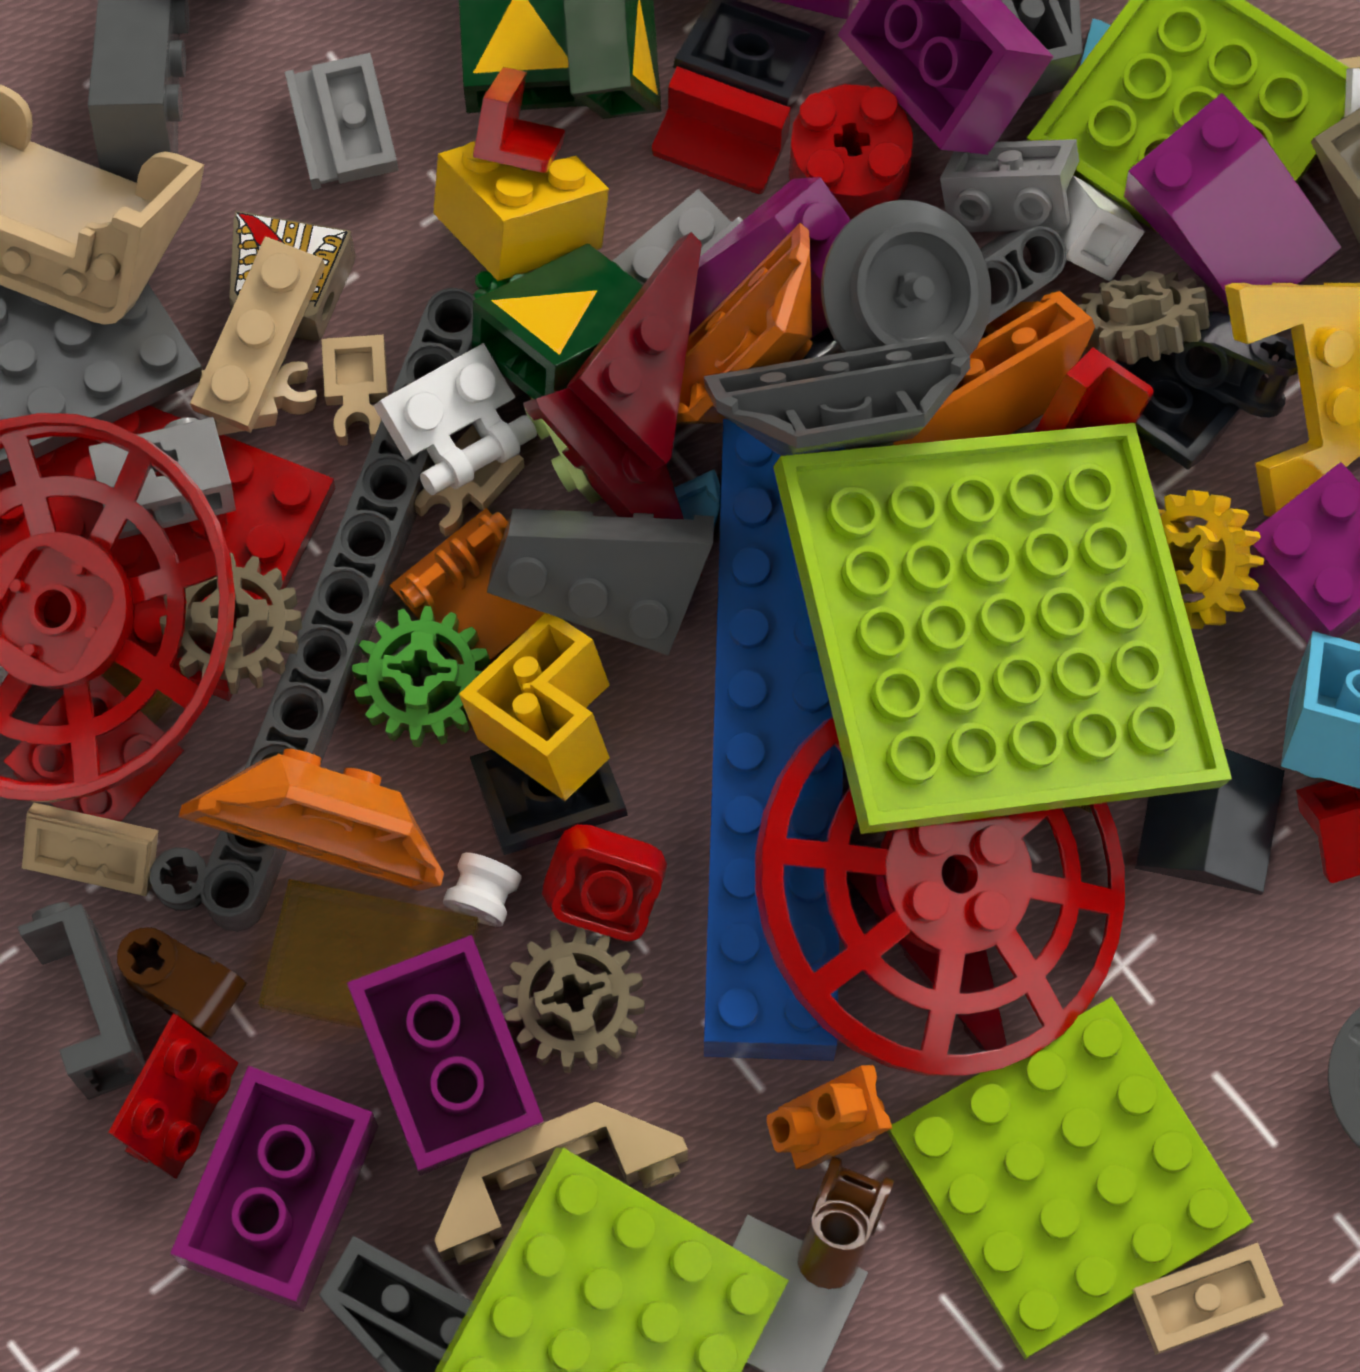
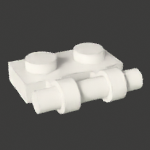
[374,343,537,495]

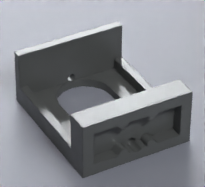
[18,902,146,1100]

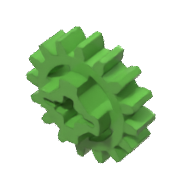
[352,606,491,747]

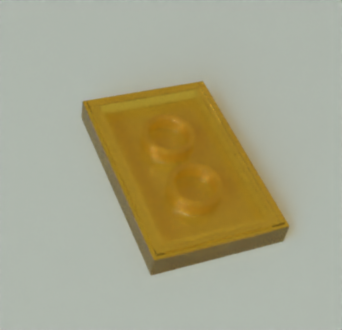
[258,879,479,1029]

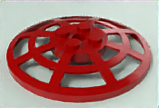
[0,413,235,802]
[755,716,1125,1077]

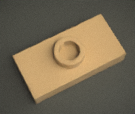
[22,802,159,896]

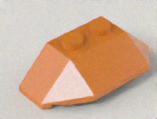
[676,223,812,425]
[893,291,1095,445]
[178,749,444,891]

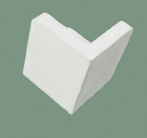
[1054,176,1145,281]

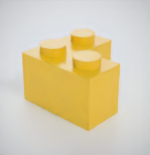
[433,141,609,281]
[459,613,610,801]

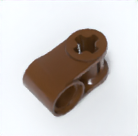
[117,927,247,1039]
[797,1156,895,1289]

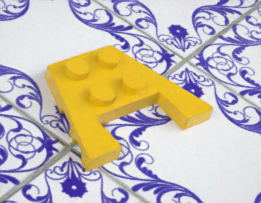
[1225,283,1360,517]

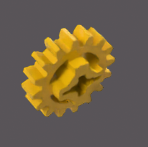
[1158,490,1264,629]

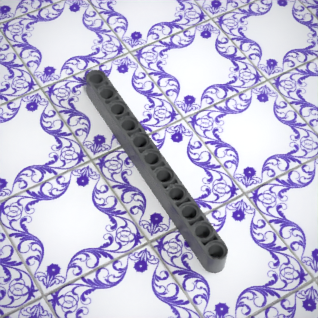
[200,288,475,932]

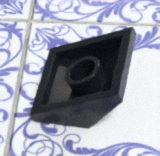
[673,0,826,107]
[1116,352,1242,470]
[1135,749,1285,895]
[470,750,628,855]

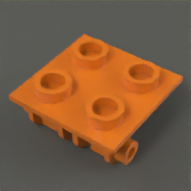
[389,508,545,671]

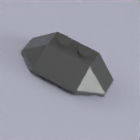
[704,334,970,456]

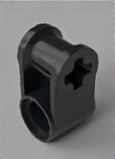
[1174,311,1298,418]

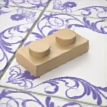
[1132,1243,1284,1355]

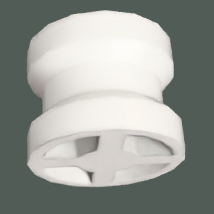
[443,852,522,927]

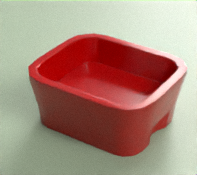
[542,824,667,942]

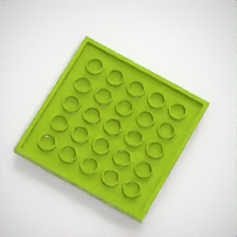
[773,423,1232,834]

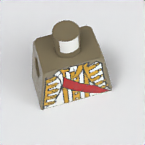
[229,211,356,364]

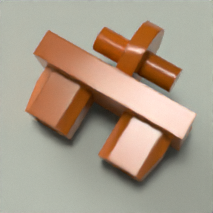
[766,1065,892,1170]

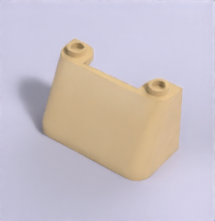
[0,85,204,325]

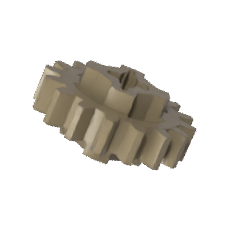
[1077,271,1210,365]
[160,553,302,694]
[503,927,645,1073]

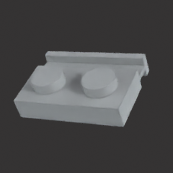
[285,53,399,190]

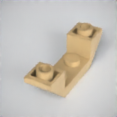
[434,1102,688,1265]

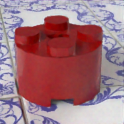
[789,84,913,219]

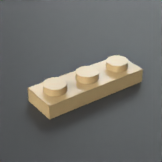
[190,236,325,433]

